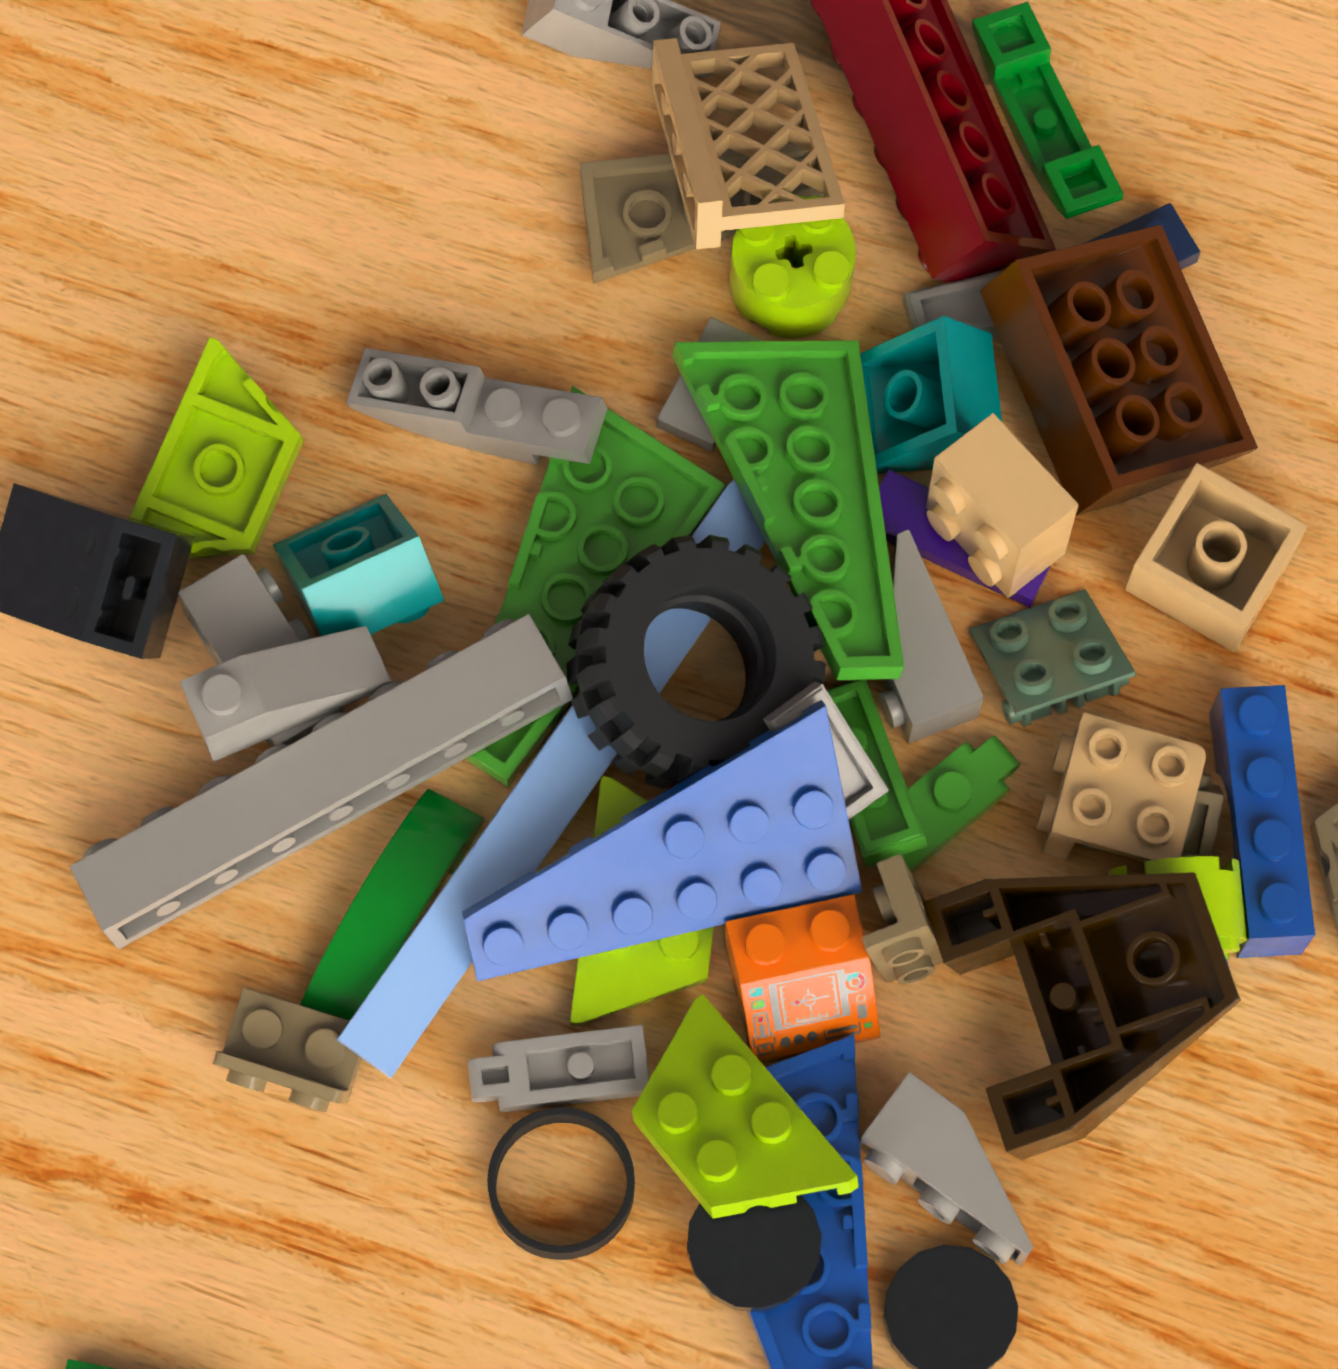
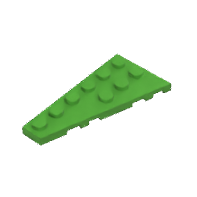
[672,340,904,680]
[466,385,726,788]

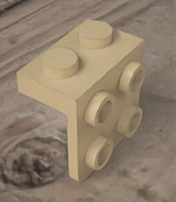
[1036,712,1206,862]

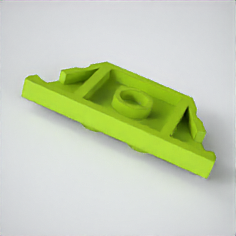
[130,337,304,559]
[570,776,714,1027]
[632,994,858,1219]

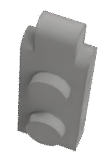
[467,1025,649,1112]

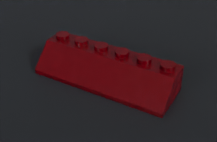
[810,0,1057,282]

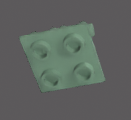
[969,589,1136,727]

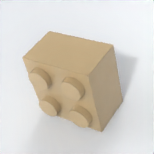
[926,413,1079,598]
[1125,463,1308,653]

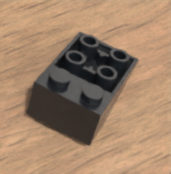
[0,483,195,659]

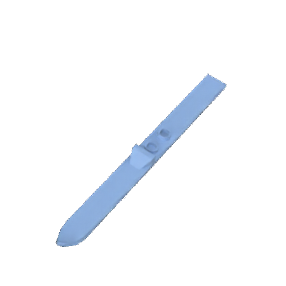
[336,479,765,1078]

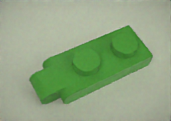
[902,736,1021,873]

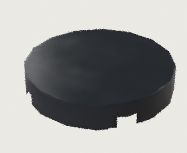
[687,1195,821,1313]
[883,1245,1018,1369]

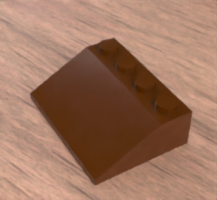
[980,225,1258,516]

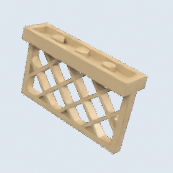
[651,38,845,250]

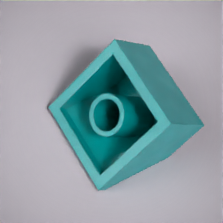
[860,316,1002,474]
[273,494,445,637]

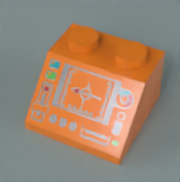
[724,894,881,1063]

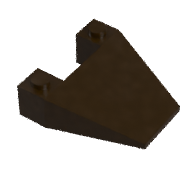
[924,873,1241,1160]

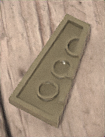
[579,142,824,284]

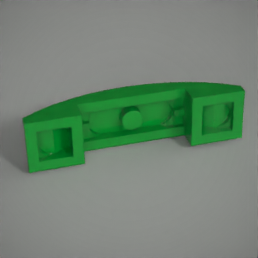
[972,1,1124,219]
[300,789,484,1020]

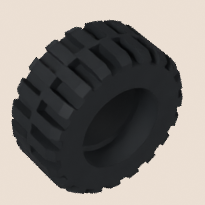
[566,535,826,789]

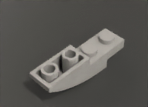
[346,348,608,465]

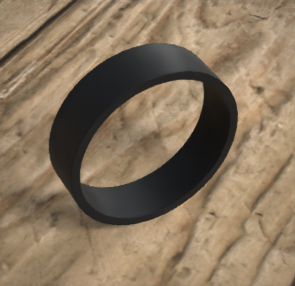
[487,1107,635,1260]

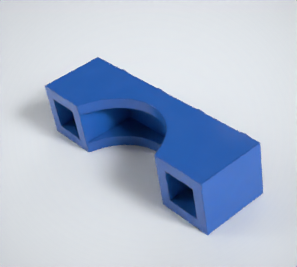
[1209,685,1315,958]

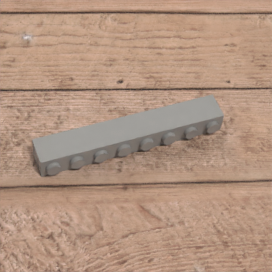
[69,614,574,950]

